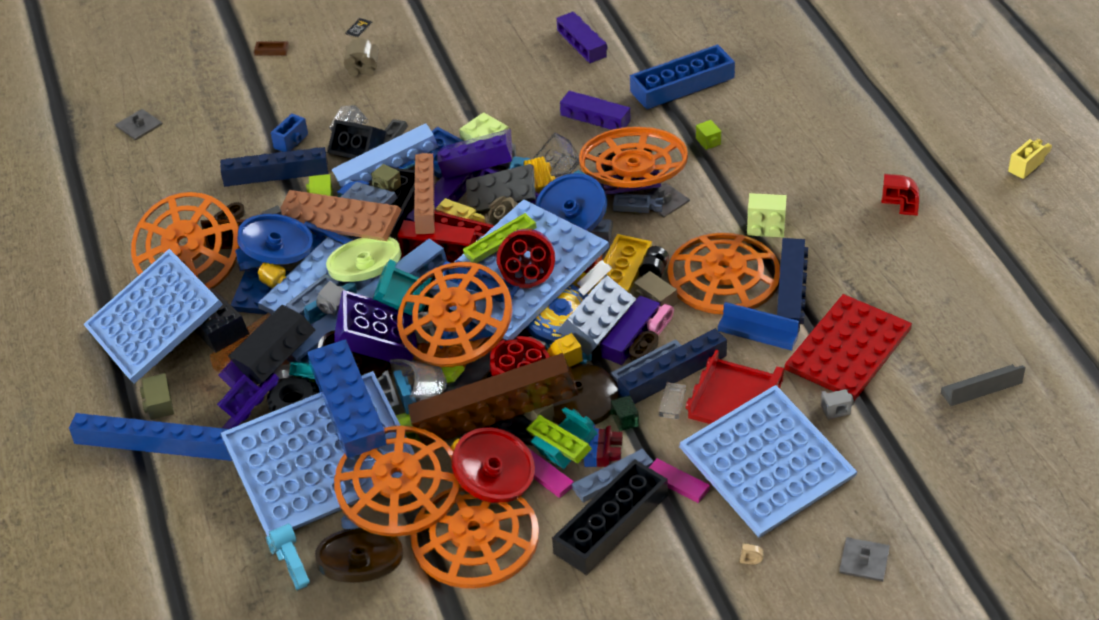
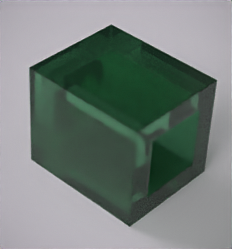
[611,396,639,431]

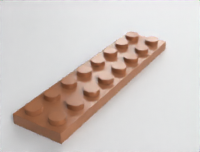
[280,190,402,242]

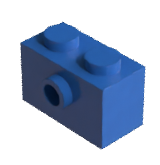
[271,113,308,152]

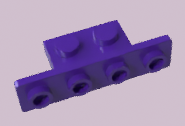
[217,373,279,429]

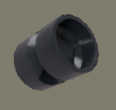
[639,246,669,278]

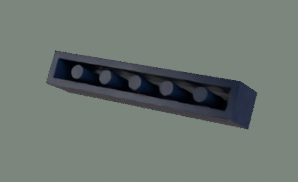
[220,147,329,187]
[777,238,808,332]
[618,328,727,407]

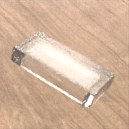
[659,382,686,419]

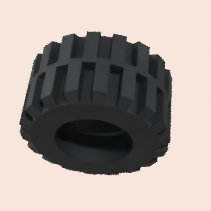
[267,376,318,413]

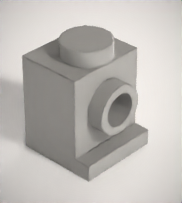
[821,389,854,420]

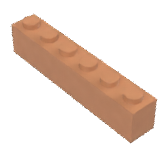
[414,153,435,234]

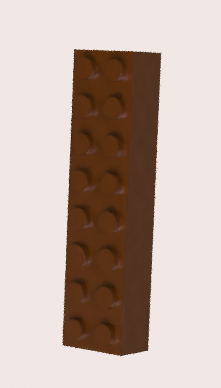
[408,353,579,446]

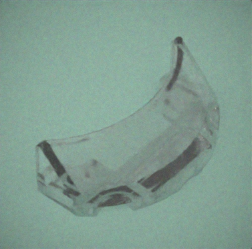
[390,359,447,403]

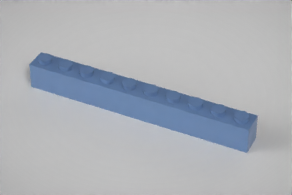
[287,239,447,363]

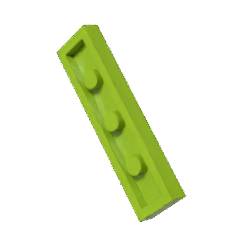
[463,213,537,263]
[526,415,592,464]

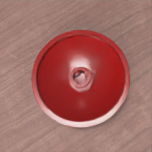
[452,428,535,503]

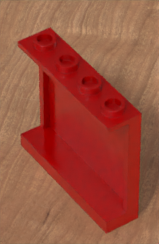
[686,350,784,424]

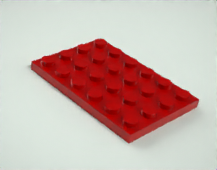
[784,294,912,401]

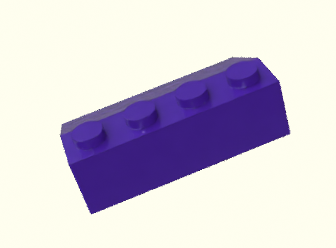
[437,129,512,179]
[335,290,417,367]

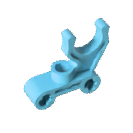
[266,524,310,590]

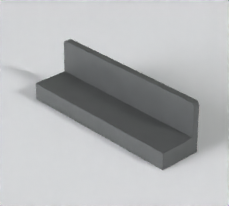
[941,364,1025,406]

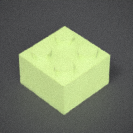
[459,112,508,141]
[747,193,787,238]

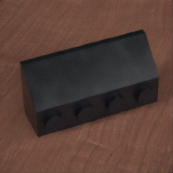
[228,304,316,385]

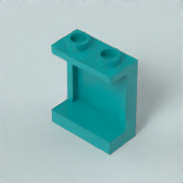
[373,259,432,316]
[531,407,598,469]

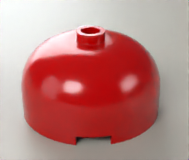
[496,229,555,288]
[490,336,550,376]

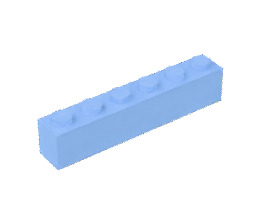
[332,123,438,188]

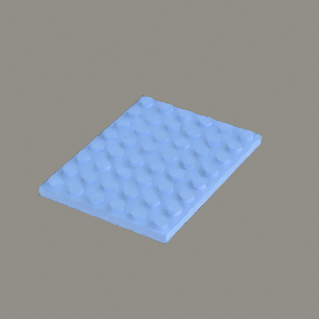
[428,199,609,341]
[221,371,422,536]

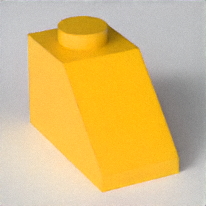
[547,333,583,367]

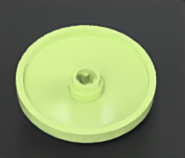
[326,237,401,282]

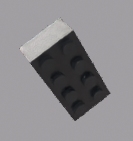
[194,288,249,353]

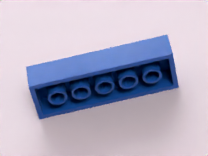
[630,44,735,110]
[307,339,387,458]

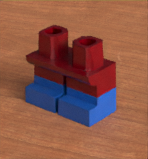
[584,424,623,467]

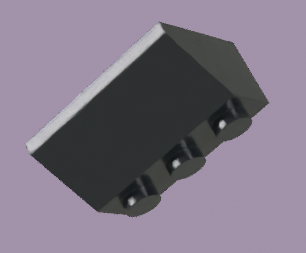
[327,119,386,158]

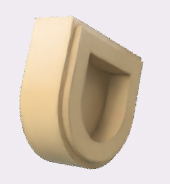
[740,544,763,565]

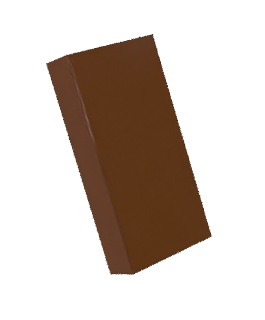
[254,41,289,56]

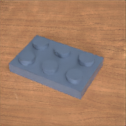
[340,182,397,205]

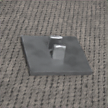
[115,109,162,141]
[646,182,690,217]
[839,537,890,582]

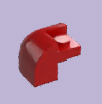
[881,174,920,216]

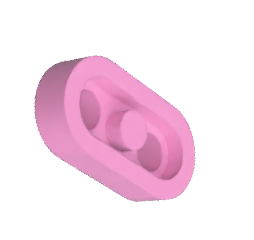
[647,304,674,336]

